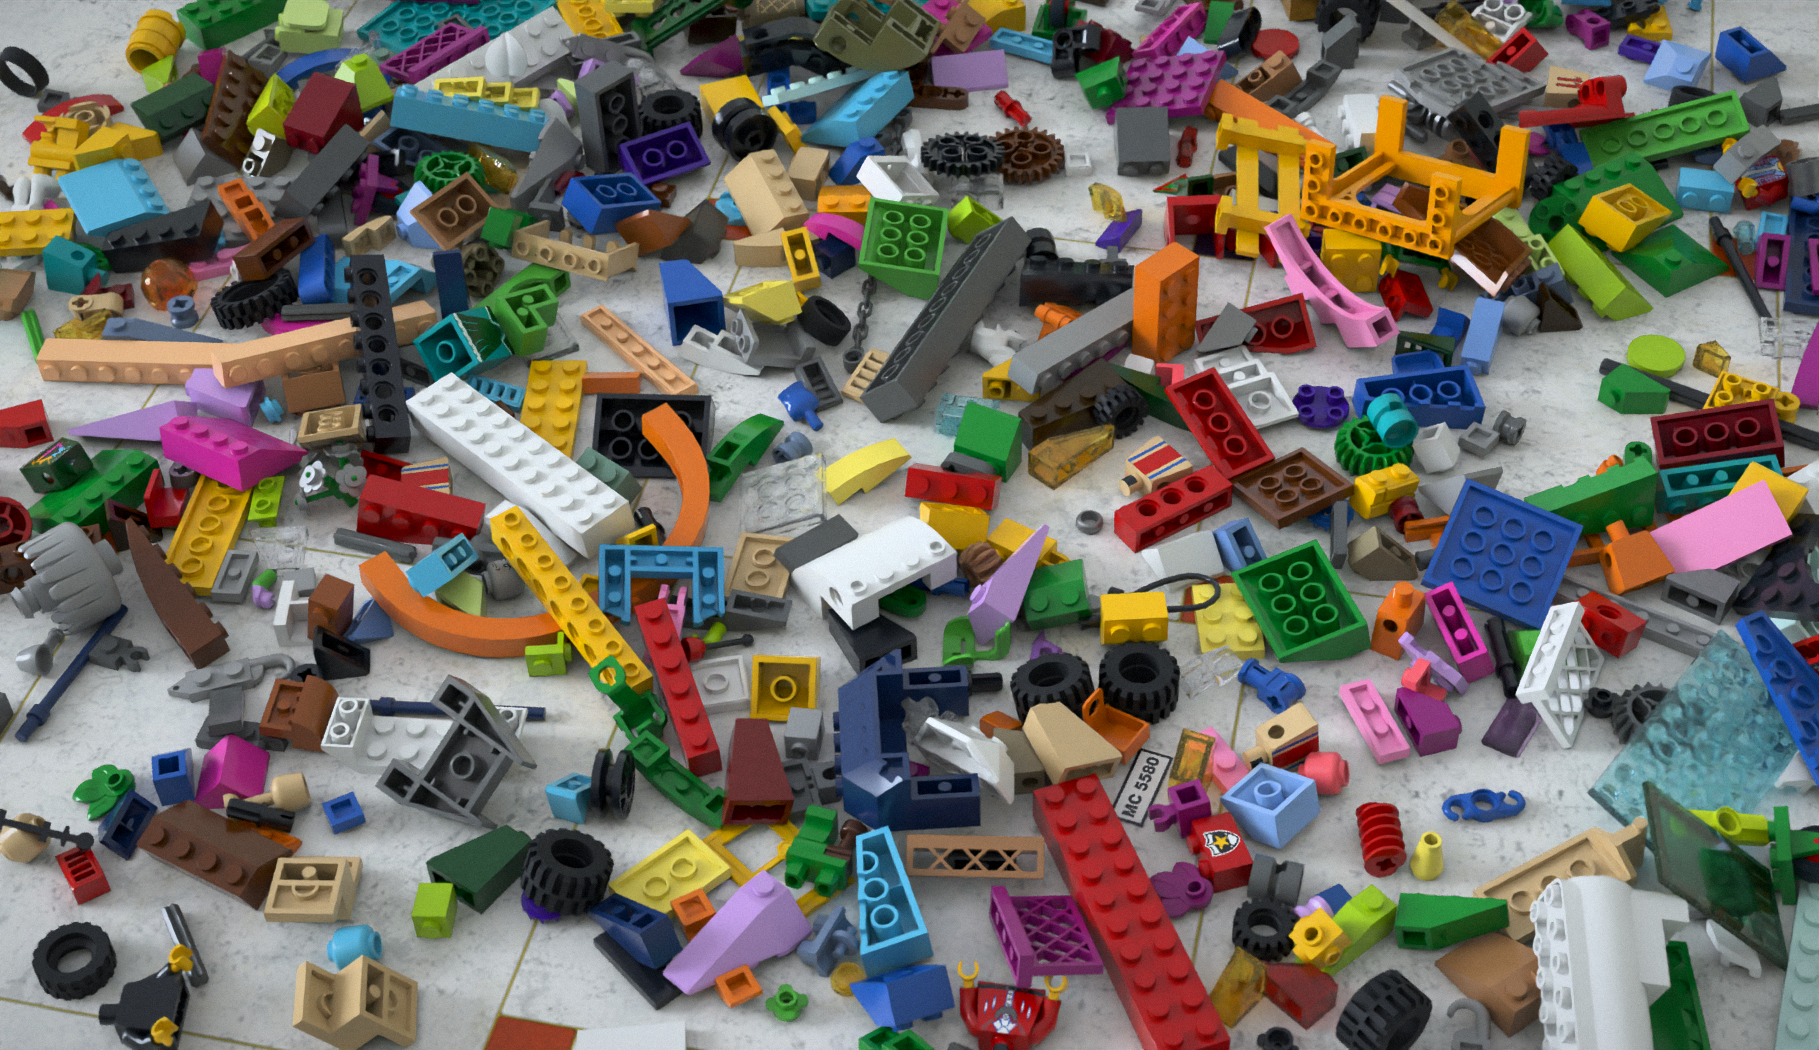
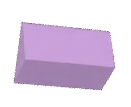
[928,49,1008,92]

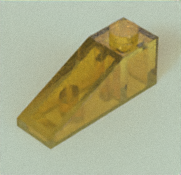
[1433,0,1503,61]
[1028,424,1115,491]

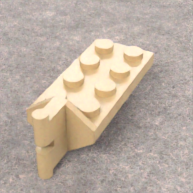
[1473,817,1648,944]

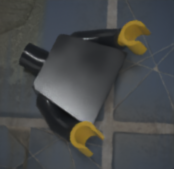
[99,944,193,1050]

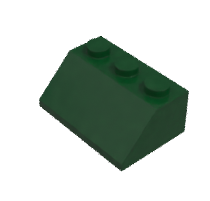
[130,72,215,146]

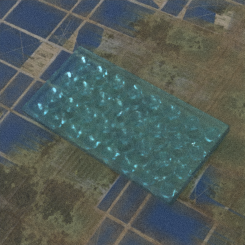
[1587,629,1799,882]

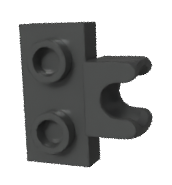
[782,757,843,821]

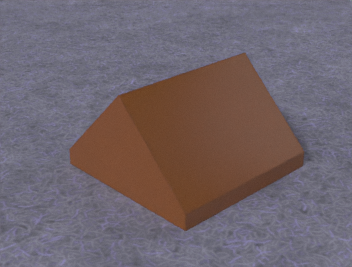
[615,209,690,257]

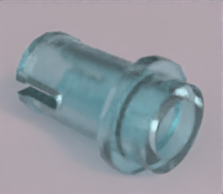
[1733,220,1756,255]

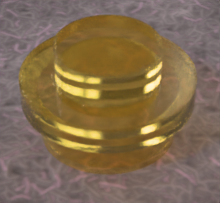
[831,962,866,997]

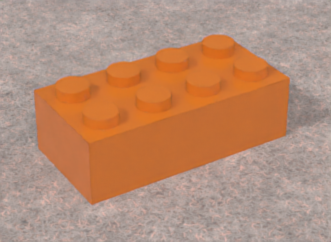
[1131,241,1200,369]

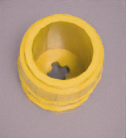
[125,9,186,75]

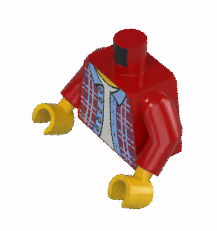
[1722,138,1789,211]

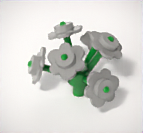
[295,440,367,517]

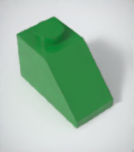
[1598,363,1671,414]

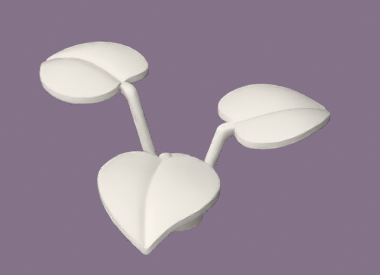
[457,33,572,146]

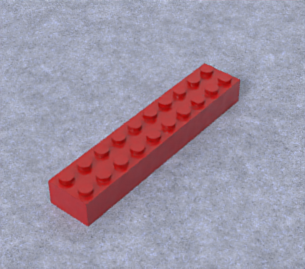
[1033,773,1231,1050]

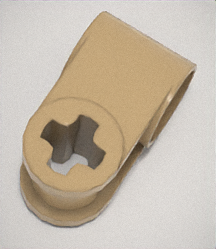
[68,292,124,331]

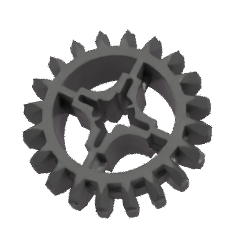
[1611,682,1704,763]

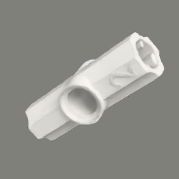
[901,129,934,186]

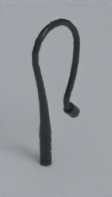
[1078,573,1221,631]

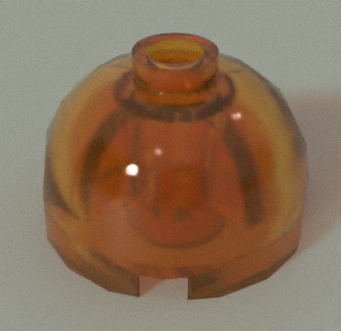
[141,257,198,311]

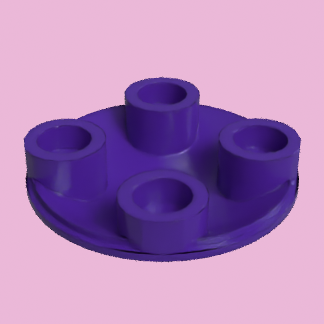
[1292,384,1349,429]

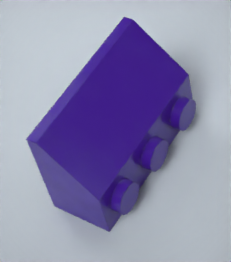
[618,121,711,186]

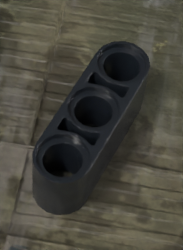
[1217,7,1262,61]

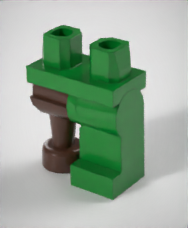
[785,804,868,898]

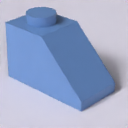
[1212,518,1267,572]

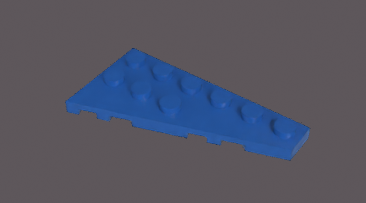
[1735,610,1819,788]

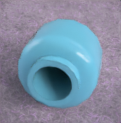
[327,924,383,970]

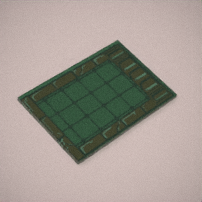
[1642,780,1788,971]

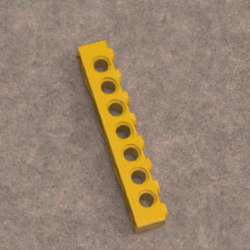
[490,505,653,695]

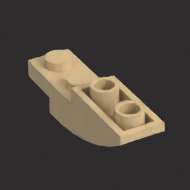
[733,228,823,267]

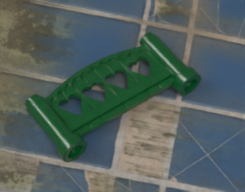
[631,0,753,69]

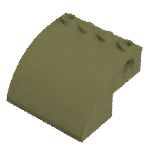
[813,0,941,71]

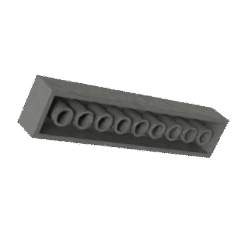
[859,216,1032,423]

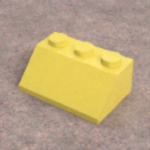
[723,280,802,325]

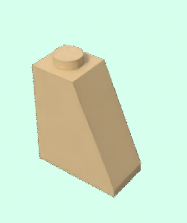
[1022,702,1123,785]

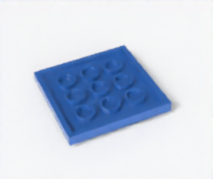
[1420,478,1584,629]

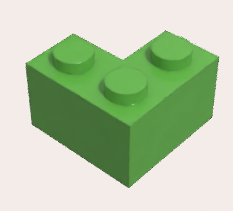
[494,284,559,357]

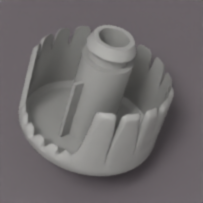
[10,522,123,636]

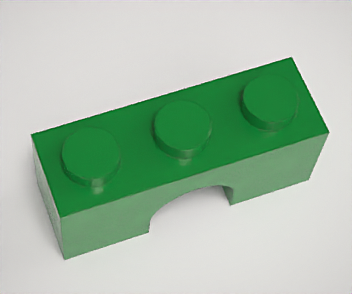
[480,207,538,250]

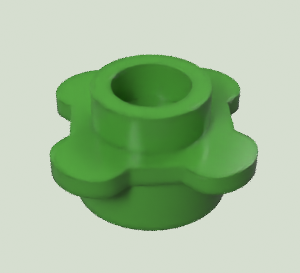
[765,984,808,1022]

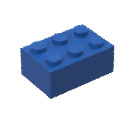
[561,172,662,235]

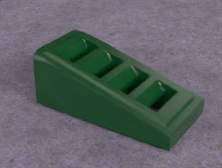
[1395,330,1455,367]

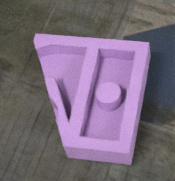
[1398,632,1470,696]

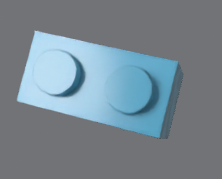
[1675,167,1734,214]

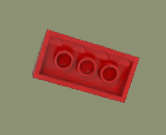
[1164,367,1275,481]

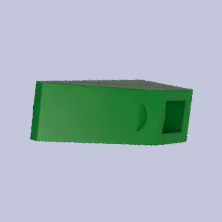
[1394,893,1510,951]

